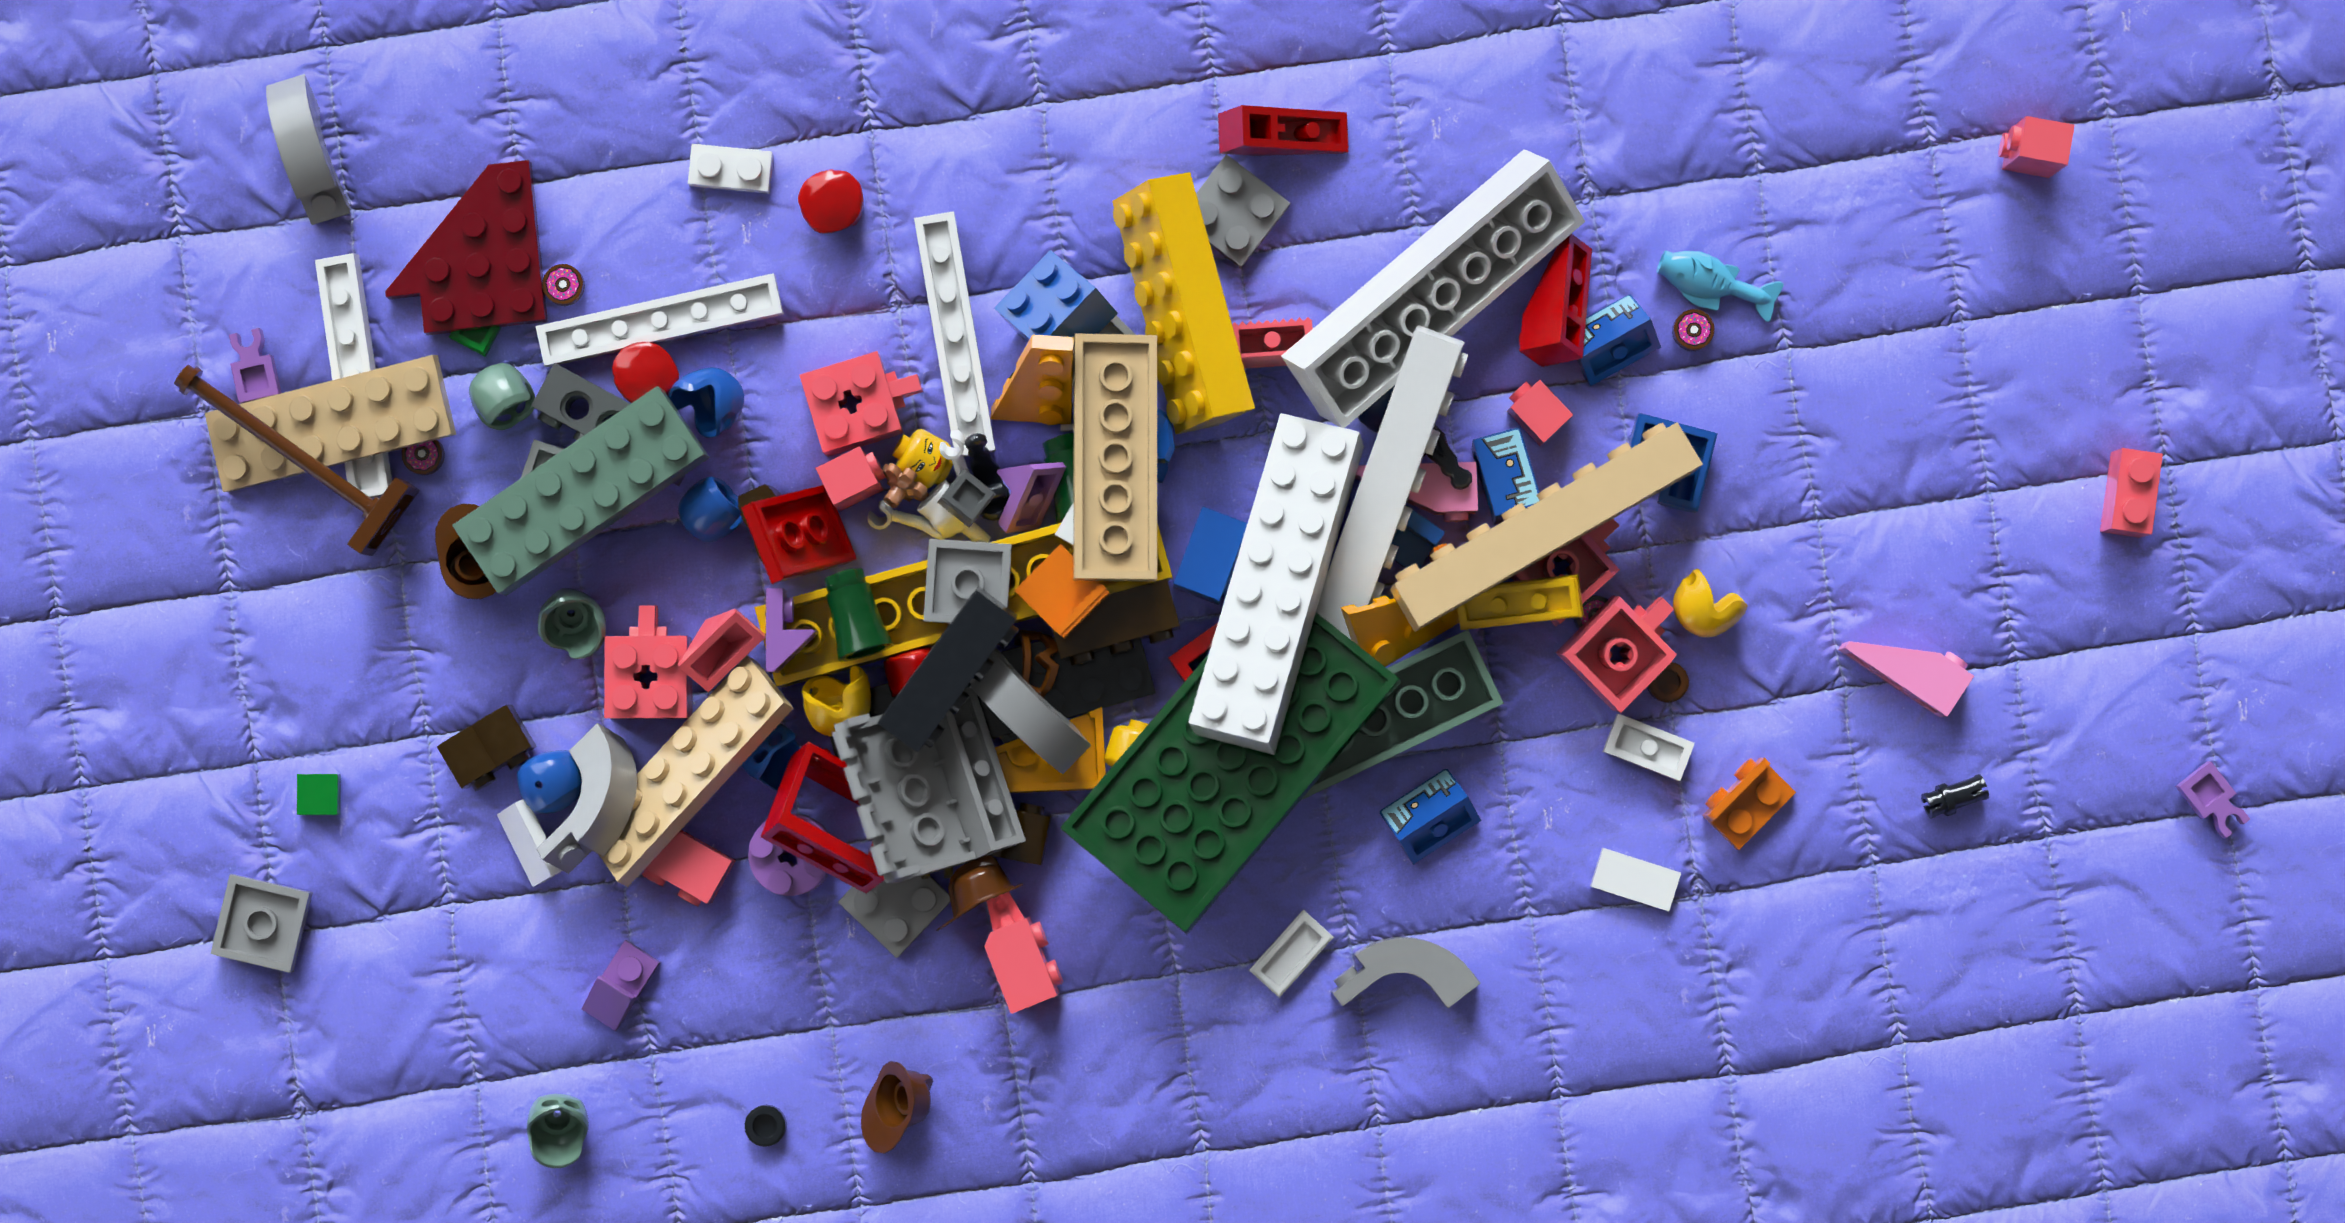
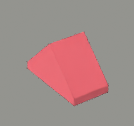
[678,609,765,692]

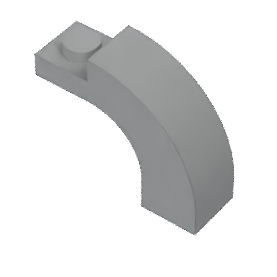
[266,74,350,225]
[970,648,1091,774]
[536,723,637,874]
[1331,937,1480,1008]

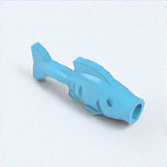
[1657,250,1784,321]

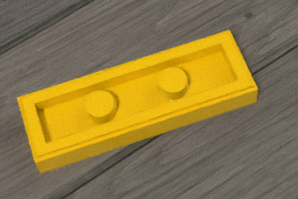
[1457,574,1584,630]

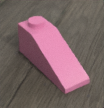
[1355,462,1478,522]
[1838,641,1974,718]

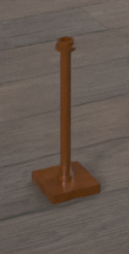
[174,364,420,556]

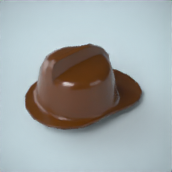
[435,504,496,599]
[936,855,1023,931]
[861,1061,933,1153]

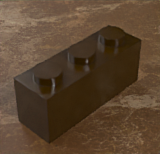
[1053,579,1180,666]

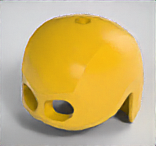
[1673,569,1748,638]
[801,665,871,736]

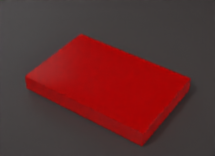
[741,485,857,584]

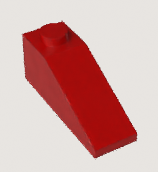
[1218,105,1348,156]
[1519,234,1592,367]

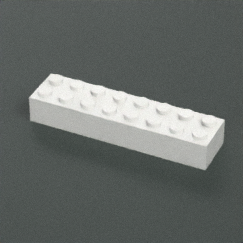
[1281,149,1585,428]
[1189,413,1364,755]

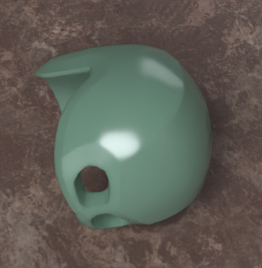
[469,363,535,430]
[537,588,606,659]
[527,1094,589,1168]

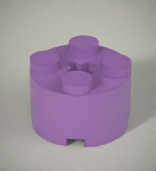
[748,814,829,896]

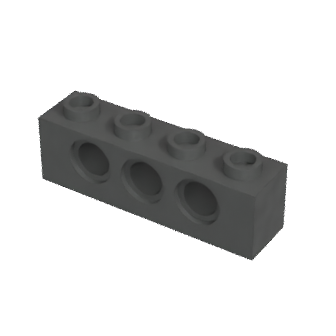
[531,363,702,486]

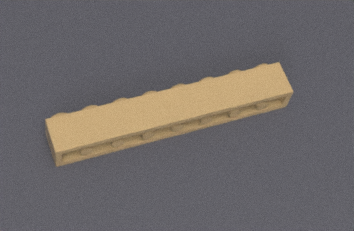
[1390,422,1703,632]

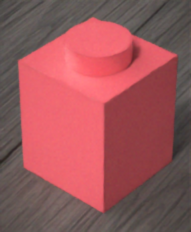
[1507,380,1573,446]

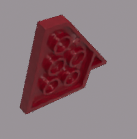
[385,160,548,335]

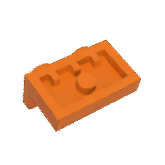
[1702,757,1796,850]

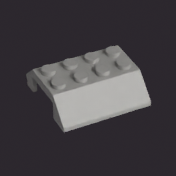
[832,687,1026,883]

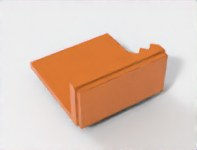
[1014,544,1109,639]

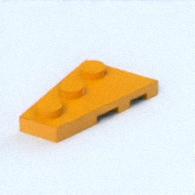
[990,335,1074,425]
[1340,596,1459,667]
[995,707,1106,793]

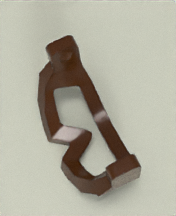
[1014,630,1059,698]

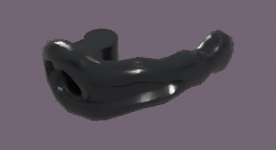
[1423,425,1472,490]
[965,433,1010,521]

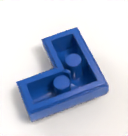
[1629,413,1718,513]

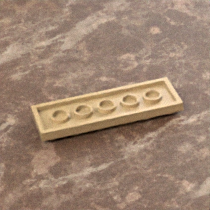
[1073,334,1157,582]
[205,355,456,492]
[599,655,794,887]

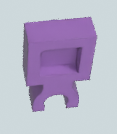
[229,328,282,404]
[2175,761,2250,838]

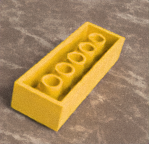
[1112,172,1255,435]

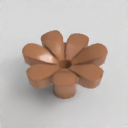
[882,463,929,508]

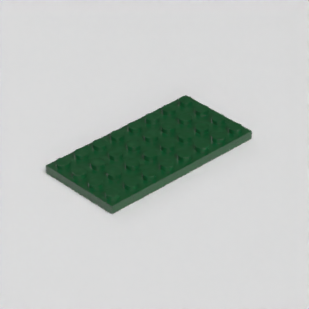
[1060,612,1400,935]

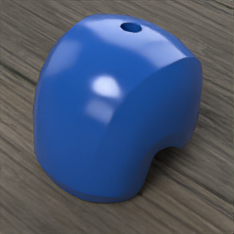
[668,367,744,438]
[678,477,743,542]
[741,723,801,791]
[517,750,582,814]

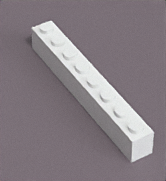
[1316,325,1468,639]

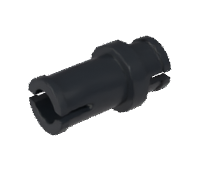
[1921,774,1989,819]

